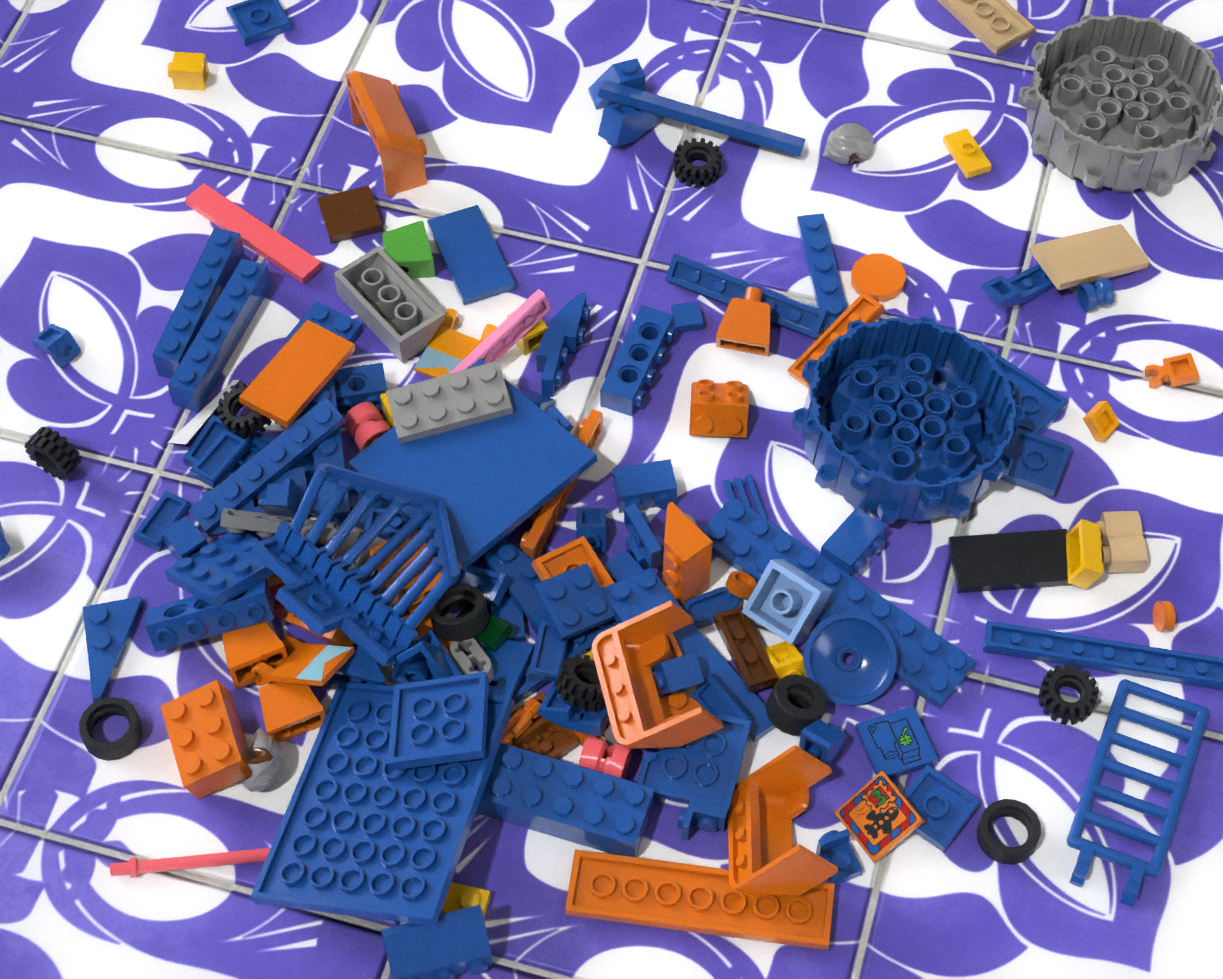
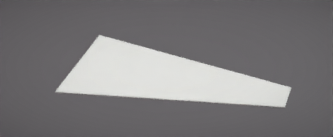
[168,380,239,444]

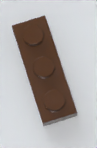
[713,606,778,693]

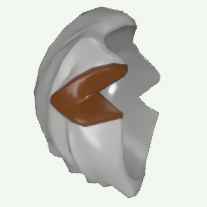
[823,123,874,165]
[242,728,285,792]

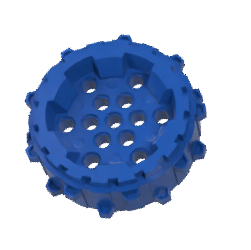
[792,316,1025,524]

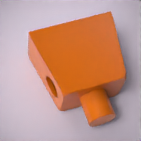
[716,287,771,357]
[222,622,288,689]
[258,667,325,743]

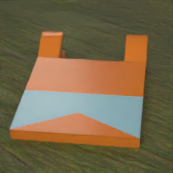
[251,636,355,686]

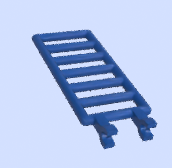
[1066,679,1210,907]

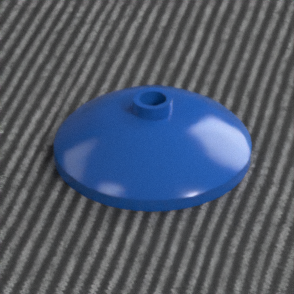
[803,612,897,706]

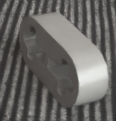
[450,638,494,683]

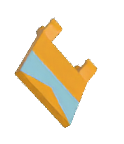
[414,308,497,378]

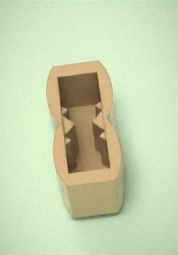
[1095,511,1148,573]

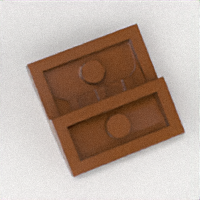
[509,692,581,760]

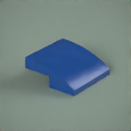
[538,682,609,736]

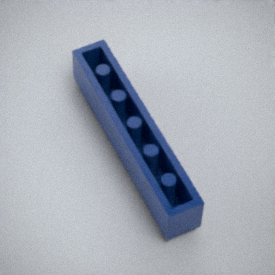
[152,227,245,378]
[167,258,271,413]

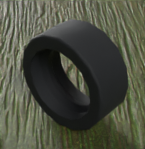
[429,585,490,641]
[79,697,142,761]
[977,799,1041,865]

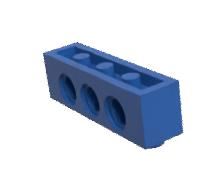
[600,305,676,416]
[275,363,387,423]
[145,579,275,652]

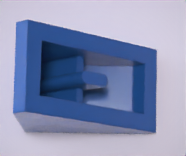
[328,646,386,685]

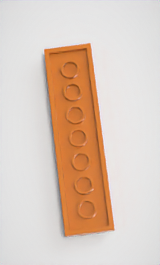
[565,849,835,950]

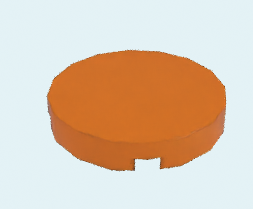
[851,253,906,302]

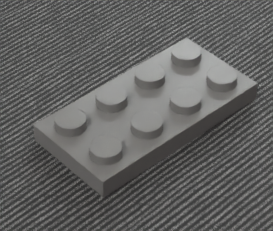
[386,361,513,444]

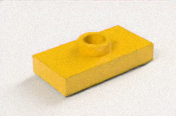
[943,128,992,179]

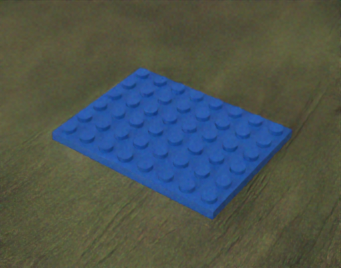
[251,681,514,926]

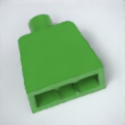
[382,220,435,279]

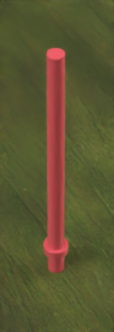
[110,848,270,878]

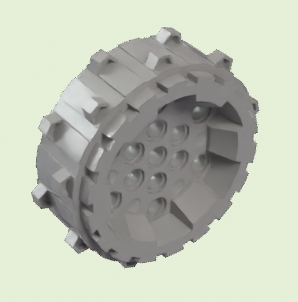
[1017,14,1223,193]

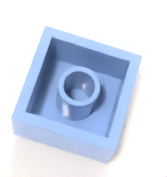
[741,559,833,645]

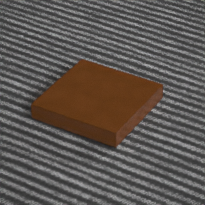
[317,185,383,243]

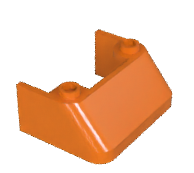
[346,70,427,196]
[592,600,724,749]
[728,745,838,896]

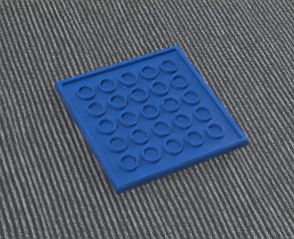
[348,359,598,570]

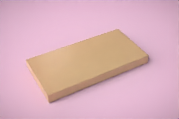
[937,0,1036,55]
[1030,224,1150,290]

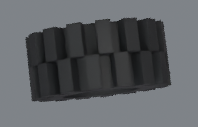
[674,138,722,188]
[217,382,272,439]
[24,426,82,480]
[556,655,606,712]
[1038,664,1099,725]

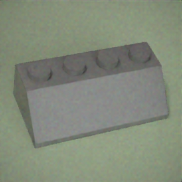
[334,246,445,363]

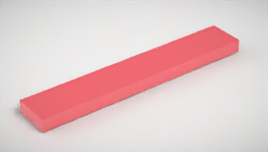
[185,183,322,284]

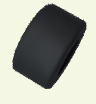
[766,675,827,736]

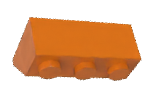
[663,502,713,608]

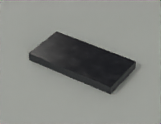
[948,529,1072,593]

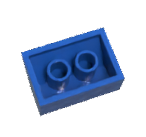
[381,904,493,979]

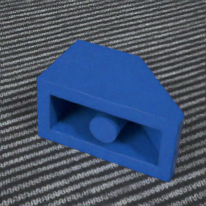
[588,58,646,110]
[799,719,846,767]

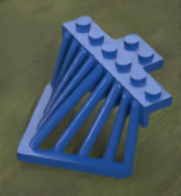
[250,463,460,666]

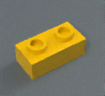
[1066,519,1104,589]

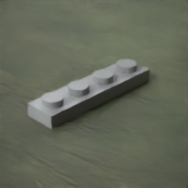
[220,508,341,544]

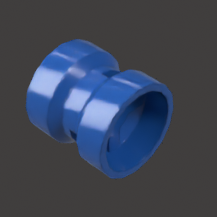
[1077,278,1115,312]

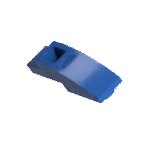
[536,293,591,397]

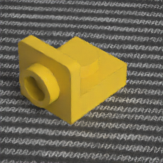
[764,641,807,682]

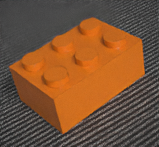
[160,679,252,800]

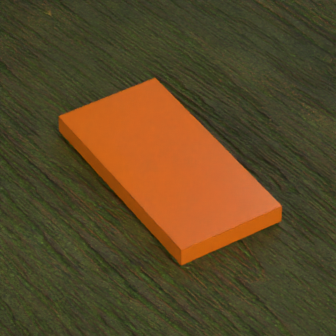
[239,320,355,428]

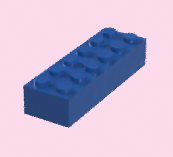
[476,743,655,857]

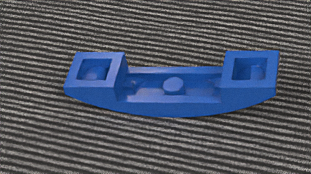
[981,263,1055,307]

